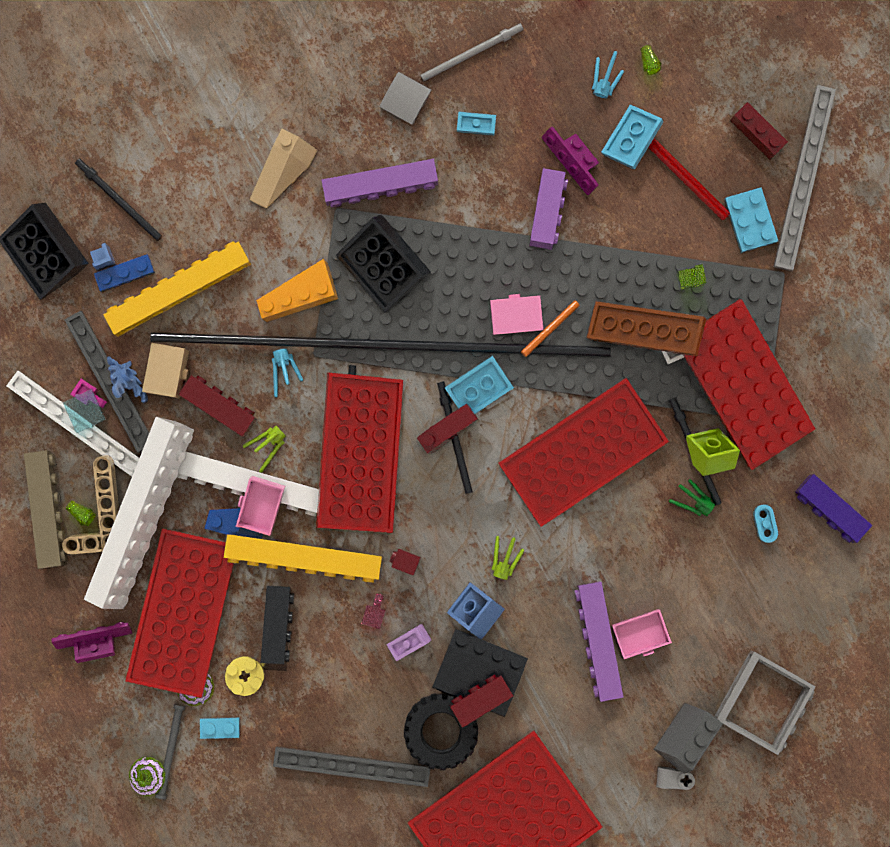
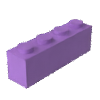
[529,168,568,250]

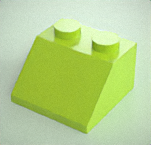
[686,428,740,476]

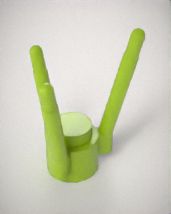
[243,426,286,473]
[491,536,524,580]

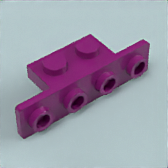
[542,127,599,195]
[51,622,132,663]

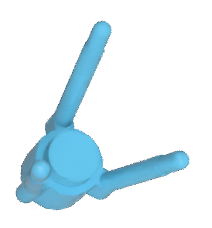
[592,51,624,98]
[272,349,303,397]

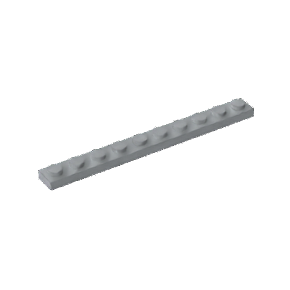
[773,85,836,272]

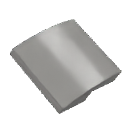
[379,72,432,125]

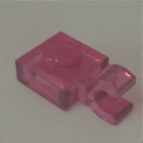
[361,593,385,629]

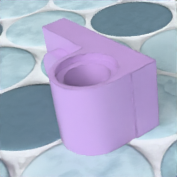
[387,623,431,661]

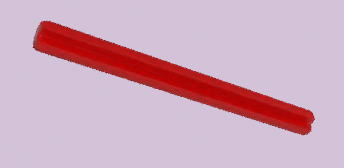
[648,138,730,220]

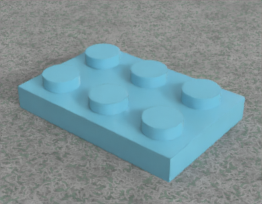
[601,105,663,170]
[724,188,778,253]
[445,355,514,413]

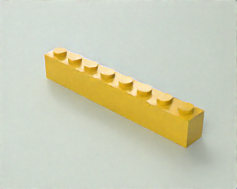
[103,241,251,337]
[224,534,382,583]

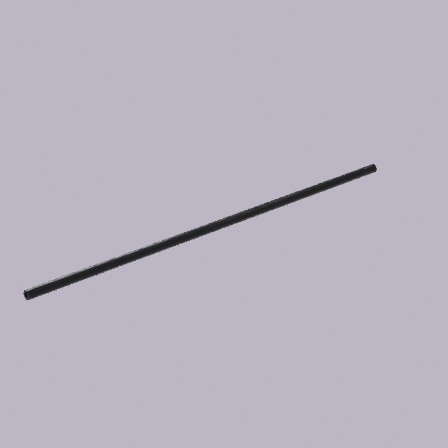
[150,332,611,357]

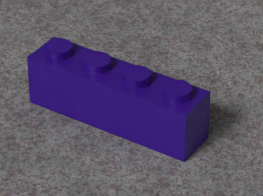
[795,474,872,543]

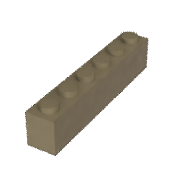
[24,450,67,569]

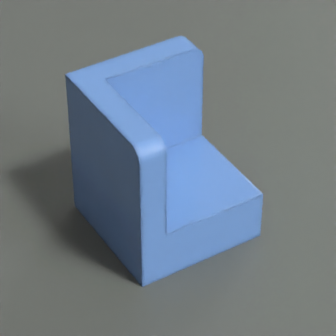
[90,243,115,271]

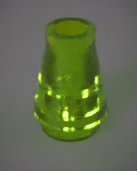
[640,45,662,75]
[66,500,96,526]

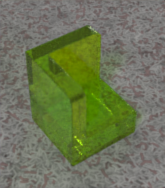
[678,264,707,290]

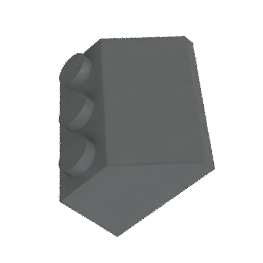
[653,703,723,774]

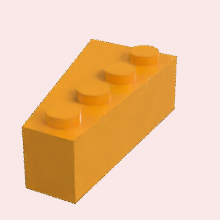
[256,259,338,322]

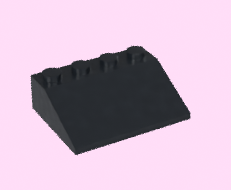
[0,202,89,300]
[336,215,431,312]
[432,629,528,717]

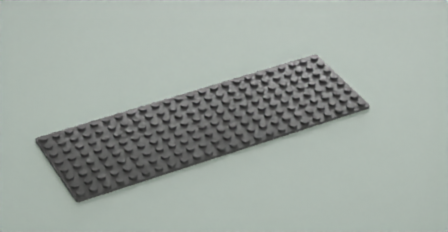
[313,208,785,415]

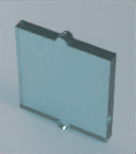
[63,389,106,433]

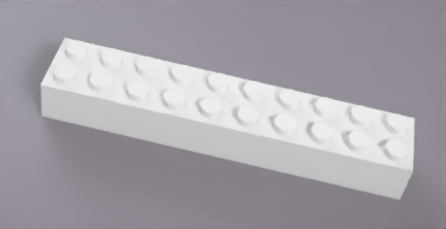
[84,417,194,609]

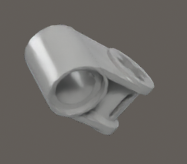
[656,767,695,790]

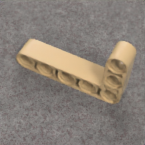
[62,455,119,554]

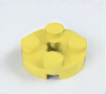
[225,656,265,696]

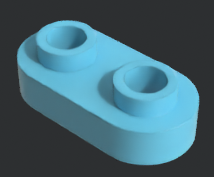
[753,505,778,543]

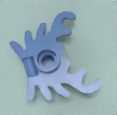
[107,356,148,403]

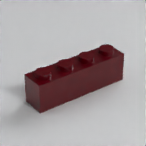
[178,375,257,438]

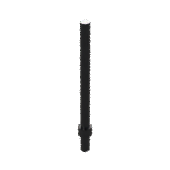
[75,158,162,241]
[437,381,473,494]
[669,397,722,506]

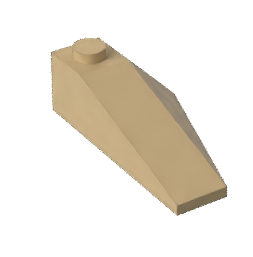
[250,129,317,209]

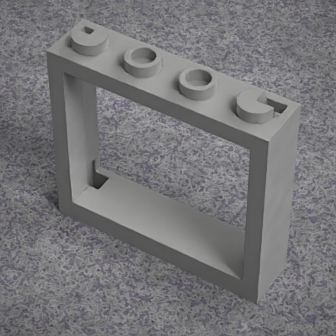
[714,650,815,755]

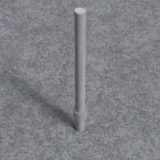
[420,23,523,82]

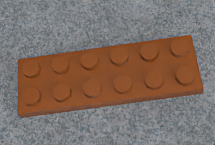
[587,301,706,356]

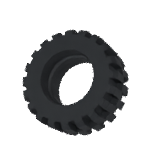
[404,693,478,771]

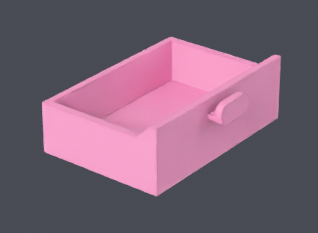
[490,294,543,335]
[236,476,286,536]
[611,609,672,659]

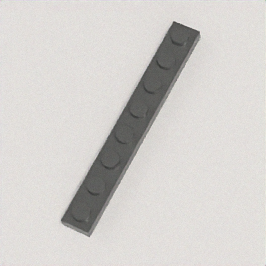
[64,311,150,453]
[273,746,430,787]

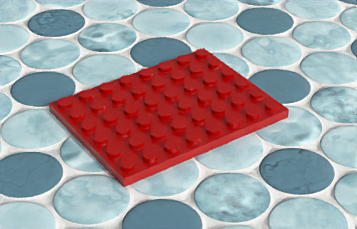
[408,730,603,847]

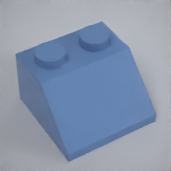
[447,582,505,639]

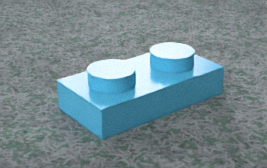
[457,112,496,136]
[200,717,240,739]

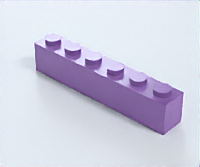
[322,159,438,207]
[575,581,623,702]

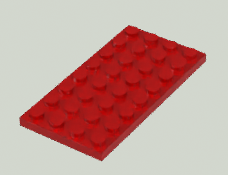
[683,299,815,470]
[316,372,403,533]
[498,378,669,527]
[125,529,234,698]

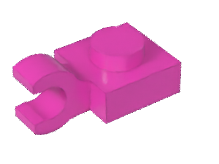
[70,379,107,408]

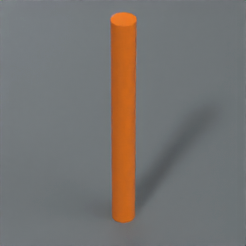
[521,300,580,357]

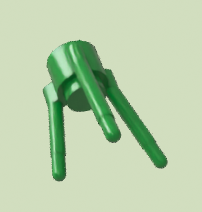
[669,479,715,516]

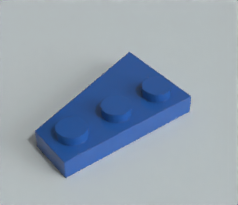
[204,508,263,539]

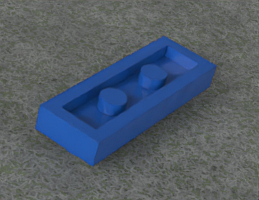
[94,254,155,292]

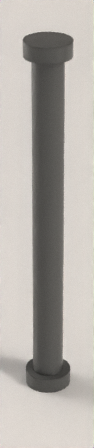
[155,704,186,800]

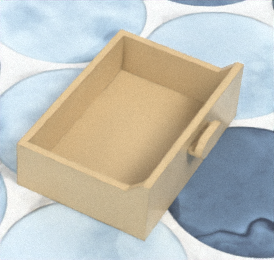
[142,343,189,399]

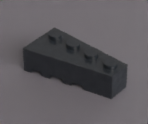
[260,586,295,671]

